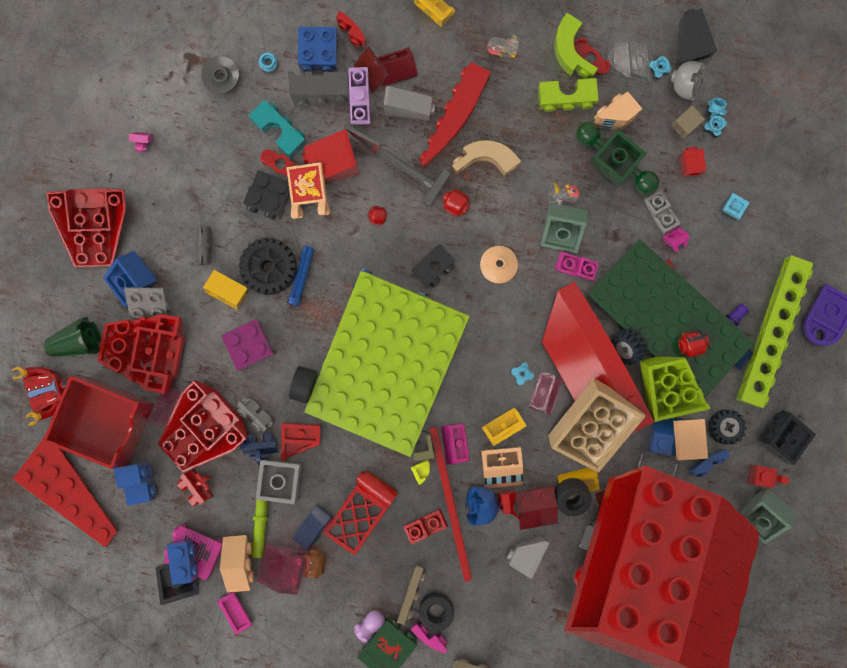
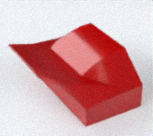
[497,490,521,521]

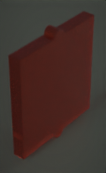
[353,47,389,93]

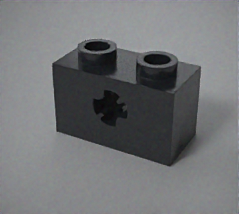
[411,244,455,288]

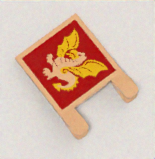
[287,162,330,219]

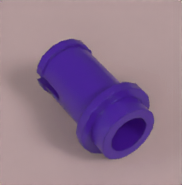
[726,303,750,326]

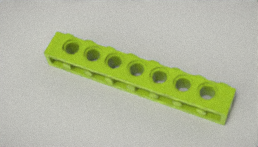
[736,255,813,408]

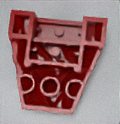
[97,314,185,394]

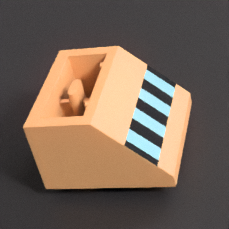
[593,91,642,131]
[481,446,523,489]

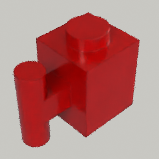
[748,464,789,488]

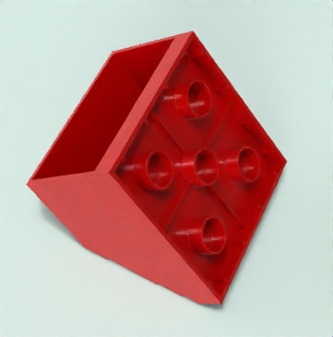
[564,465,760,668]

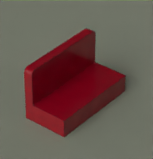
[374,47,418,86]

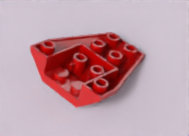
[46,187,127,267]
[158,380,247,473]

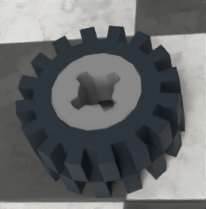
[611,328,648,366]
[708,410,747,445]

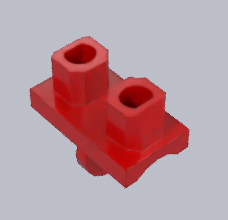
[177,469,213,506]

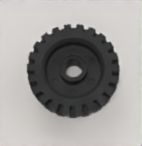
[239,238,297,295]

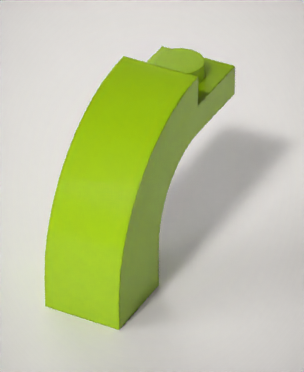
[554,13,598,79]

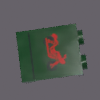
[357,617,417,668]

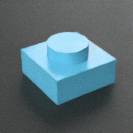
[722,193,750,220]

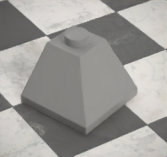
[506,536,549,579]

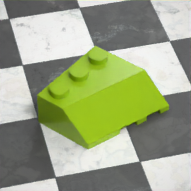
[640,356,711,422]

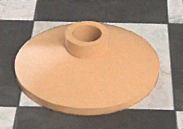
[480,246,518,284]

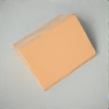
[673,418,708,460]

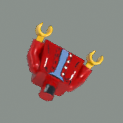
[11,366,69,426]

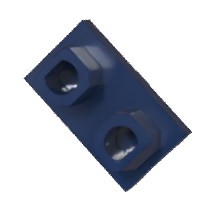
[240,433,278,465]

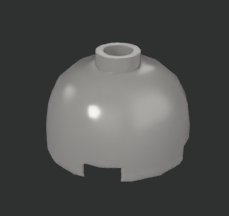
[671,61,706,101]

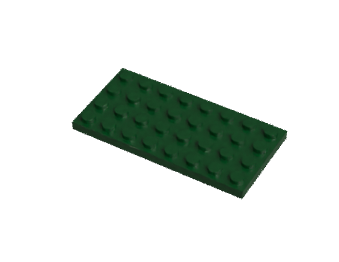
[587,239,754,398]

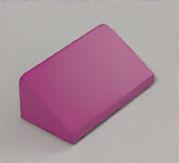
[441,423,470,464]

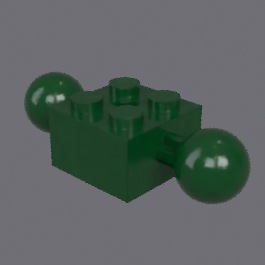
[576,122,659,195]

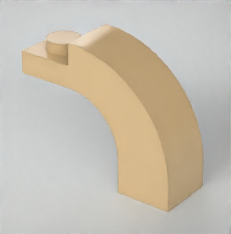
[452,140,521,177]

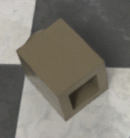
[671,105,705,139]

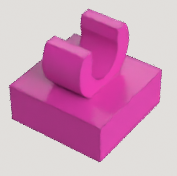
[129,132,154,152]
[663,227,690,253]

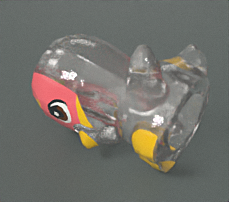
[487,34,519,58]
[547,183,580,207]

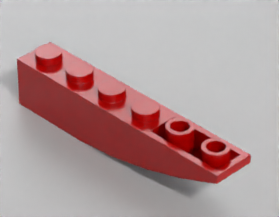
[419,62,491,169]

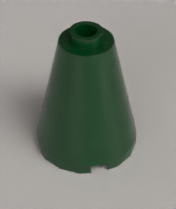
[43,317,101,357]

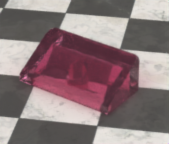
[529,372,563,415]

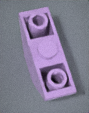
[349,67,370,125]

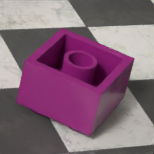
[221,319,275,371]

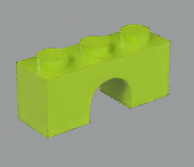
[538,78,598,112]

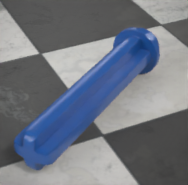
[287,246,314,306]

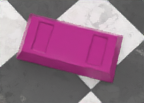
[217,592,253,635]

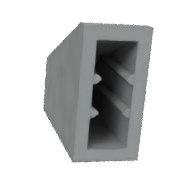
[384,86,435,121]

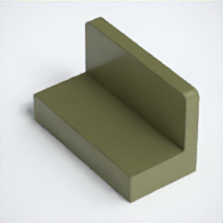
[413,433,434,461]

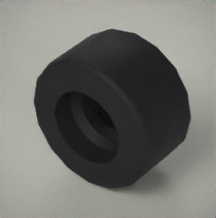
[289,366,317,403]
[554,478,592,516]
[419,593,454,631]

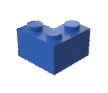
[114,462,156,506]

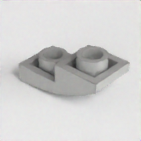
[644,191,681,235]

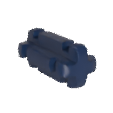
[733,349,754,371]

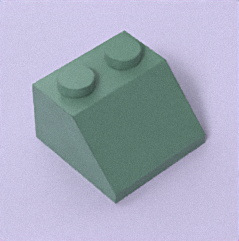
[540,203,587,253]
[740,487,797,544]

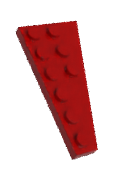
[13,436,119,547]

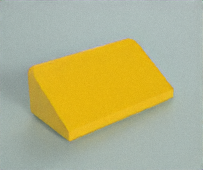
[557,467,600,497]

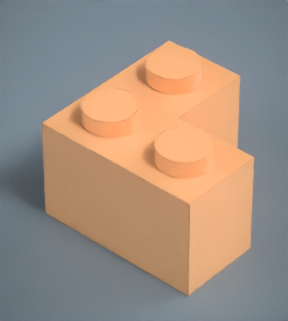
[220,535,254,593]

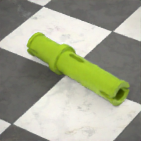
[251,500,269,558]

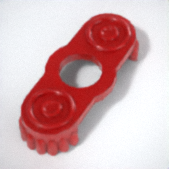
[574,38,610,75]
[260,149,299,177]

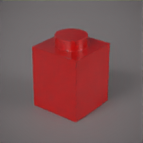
[680,146,706,177]

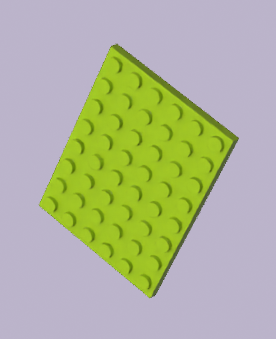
[305,270,470,457]

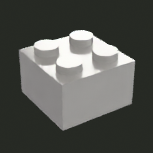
[255,459,302,504]

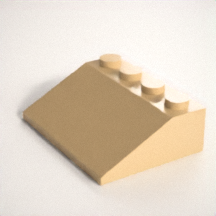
[548,378,645,473]

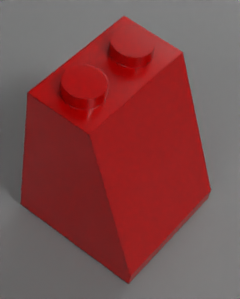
[302,129,359,184]

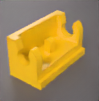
[414,0,456,27]
[203,270,248,310]
[482,408,527,446]

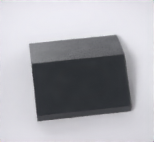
[155,564,200,605]

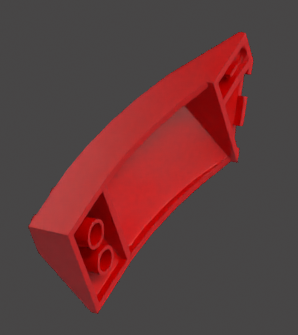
[541,281,654,433]

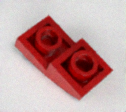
[336,11,367,48]
[403,509,448,544]

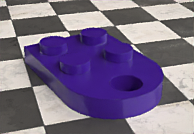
[803,284,847,346]

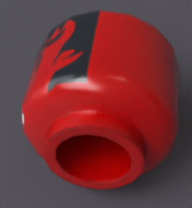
[678,330,710,357]

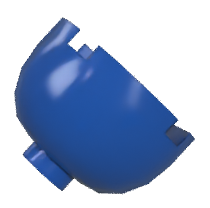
[466,486,500,526]

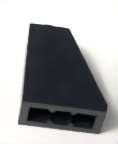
[676,8,717,68]

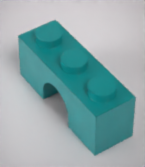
[248,100,307,159]

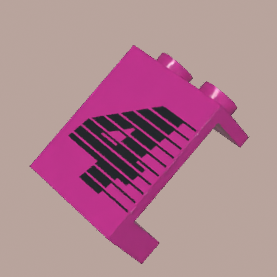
[164,523,223,581]

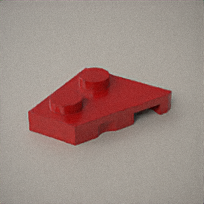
[280,422,321,460]

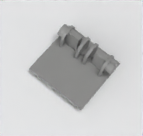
[124,287,170,319]

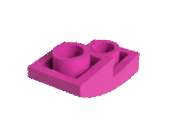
[555,252,599,281]
[411,621,448,653]

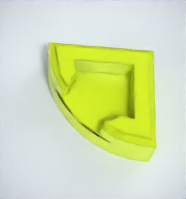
[411,459,430,485]

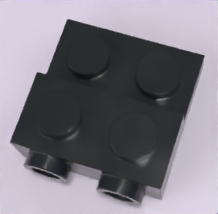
[243,170,290,220]
[760,410,816,465]

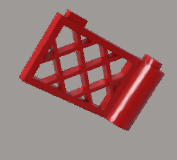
[323,470,399,556]

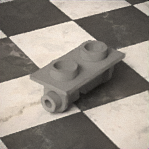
[236,396,274,434]

